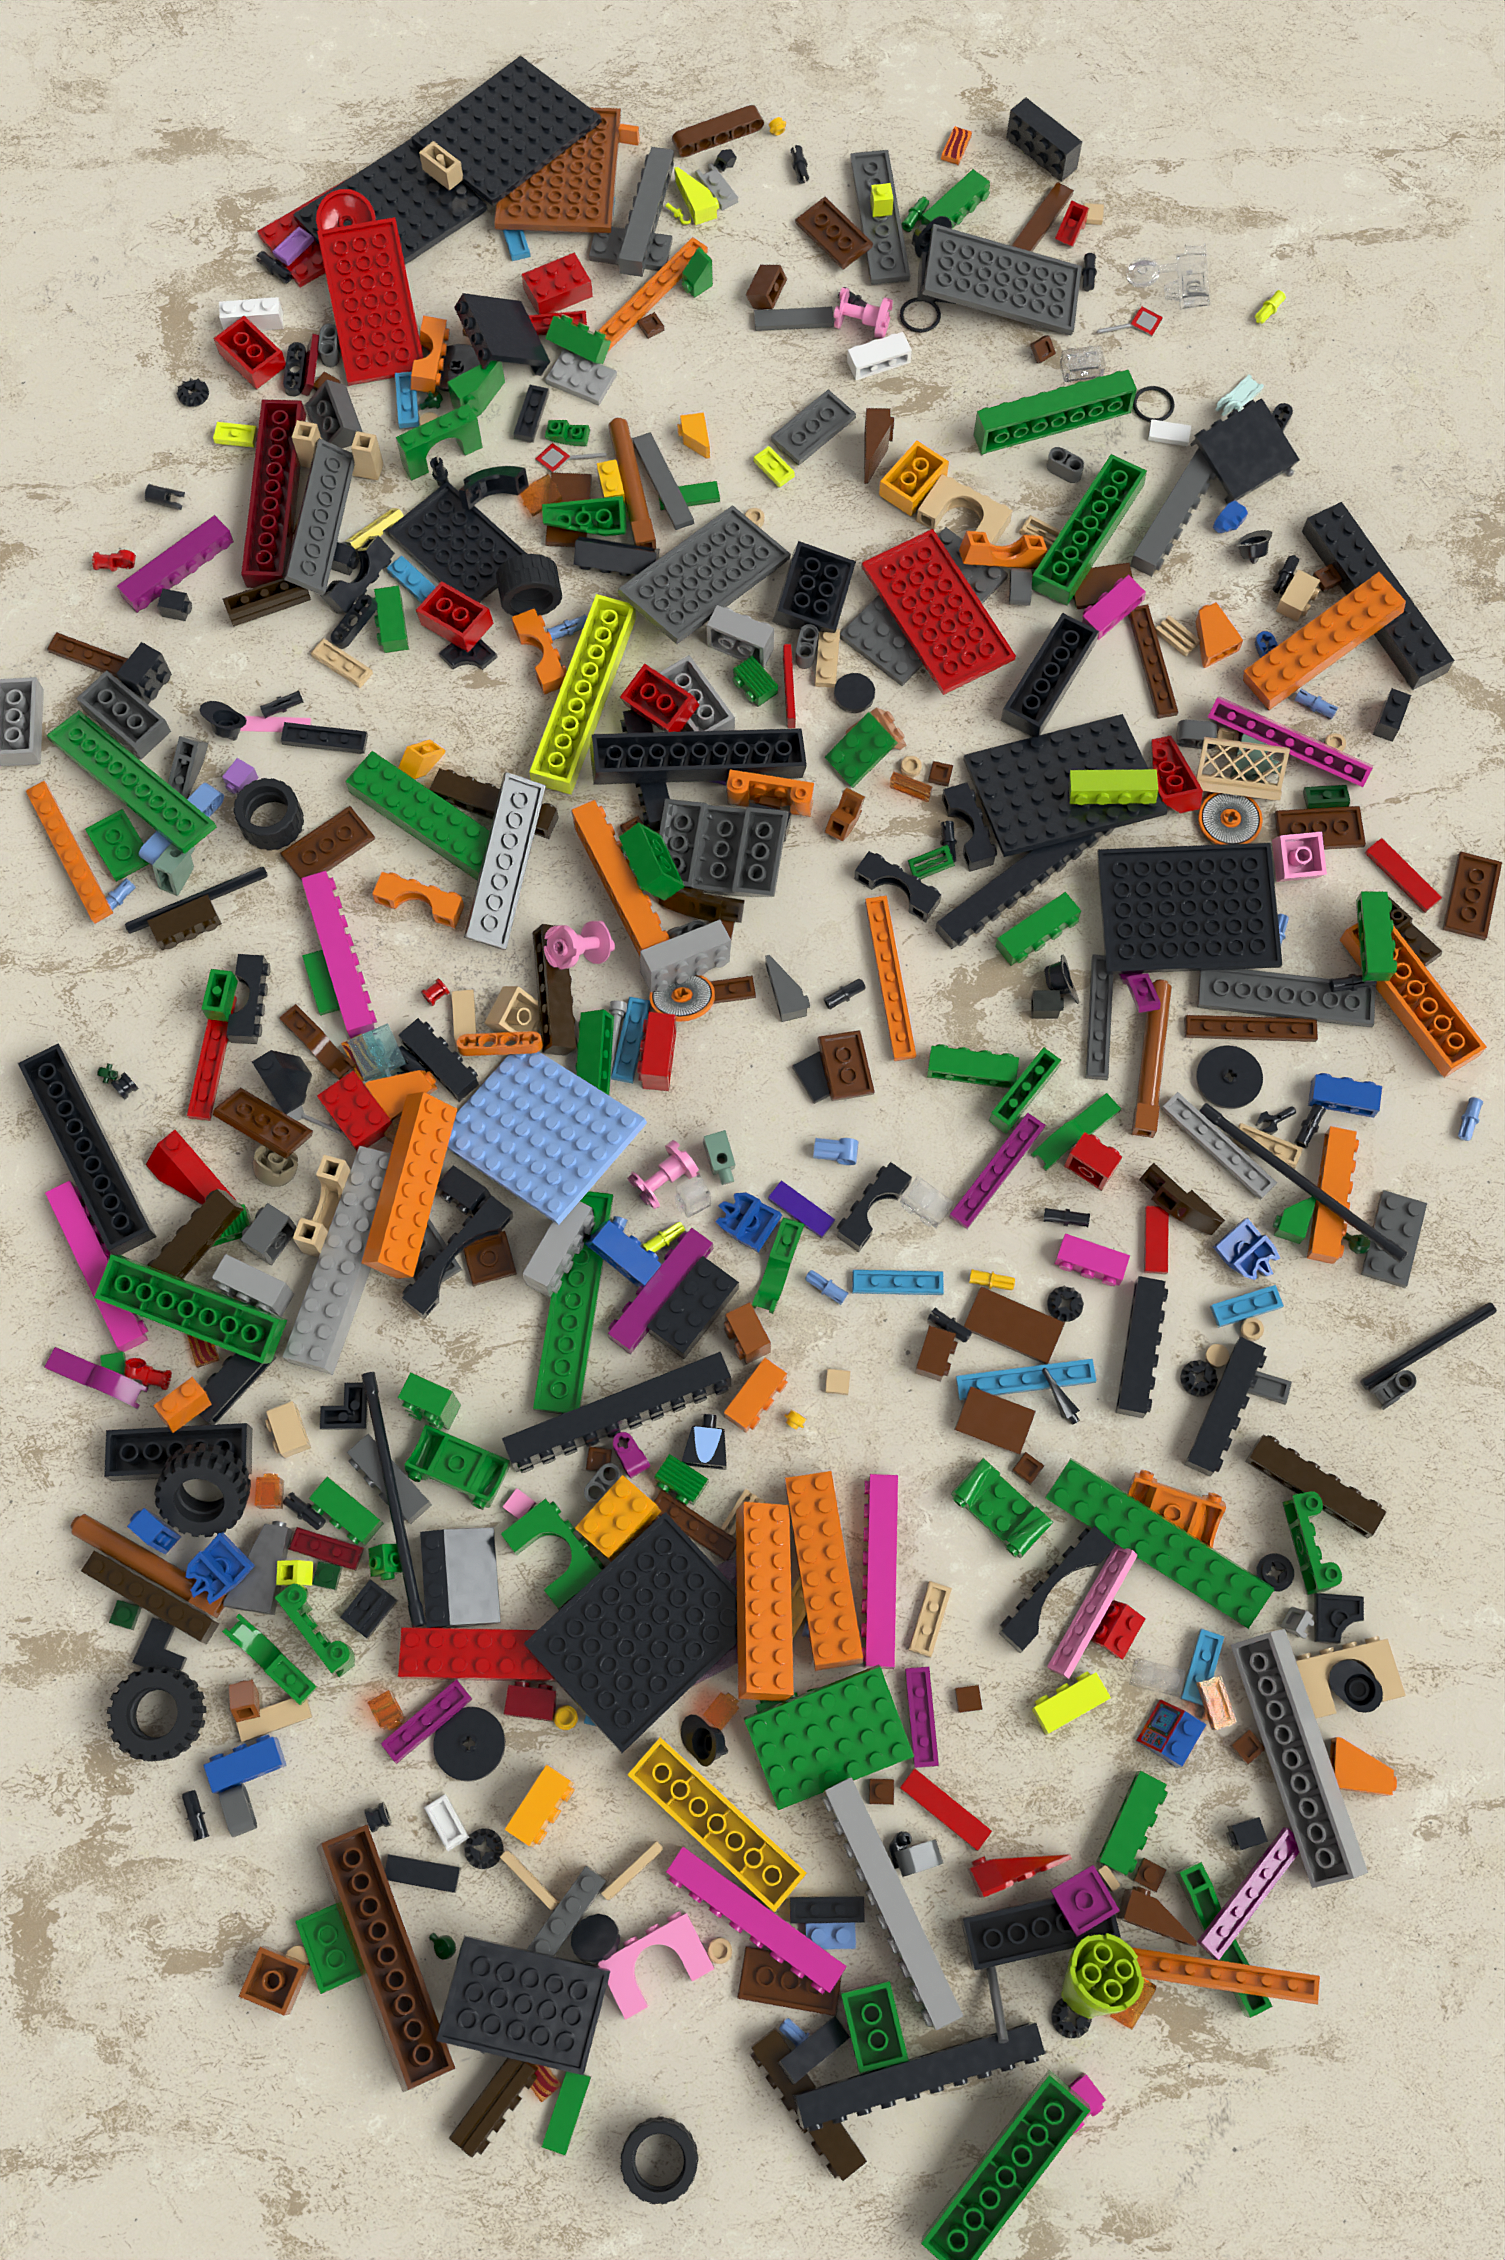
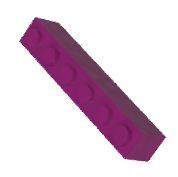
[117,515,234,613]
[608,1227,714,1355]

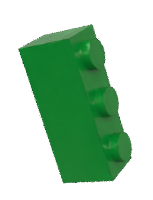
[545,314,612,364]
[373,585,409,653]
[309,1476,384,1546]

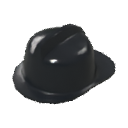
[912,216,952,259]
[1236,530,1273,564]
[199,701,247,741]
[1044,954,1079,1004]
[1329,1660,1383,1713]
[681,1714,728,1767]

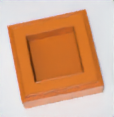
[619,124,640,146]

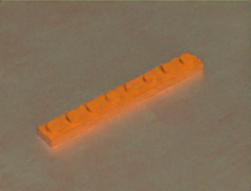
[598,237,708,351]
[26,781,114,923]
[865,895,916,1061]
[1131,1947,1320,2005]

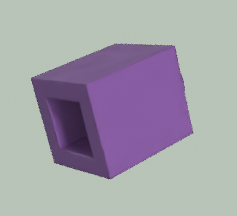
[222,758,259,794]

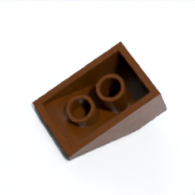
[864,408,894,484]
[1116,1886,1198,1947]

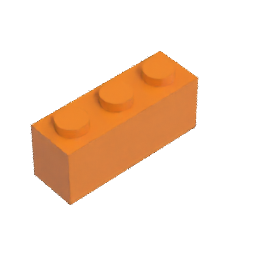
[724,1358,788,1433]

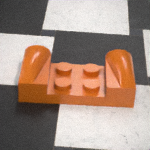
[727,770,814,817]
[1127,1470,1227,1548]

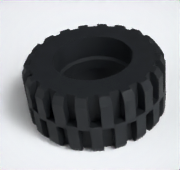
[154,1443,251,1537]
[107,1666,207,1762]

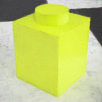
[870,183,893,217]
[276,1560,313,1586]

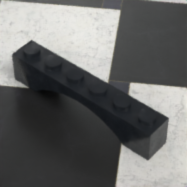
[402,1196,513,1319]
[999,1526,1116,1653]

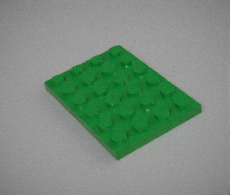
[744,1664,914,1810]

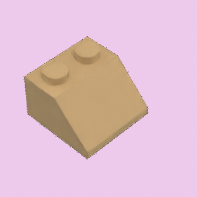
[484,986,540,1044]

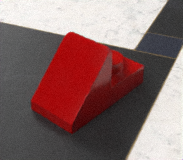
[1055,200,1089,247]

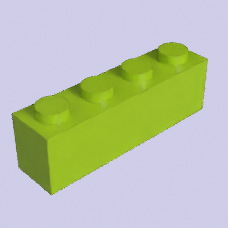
[1069,769,1158,805]

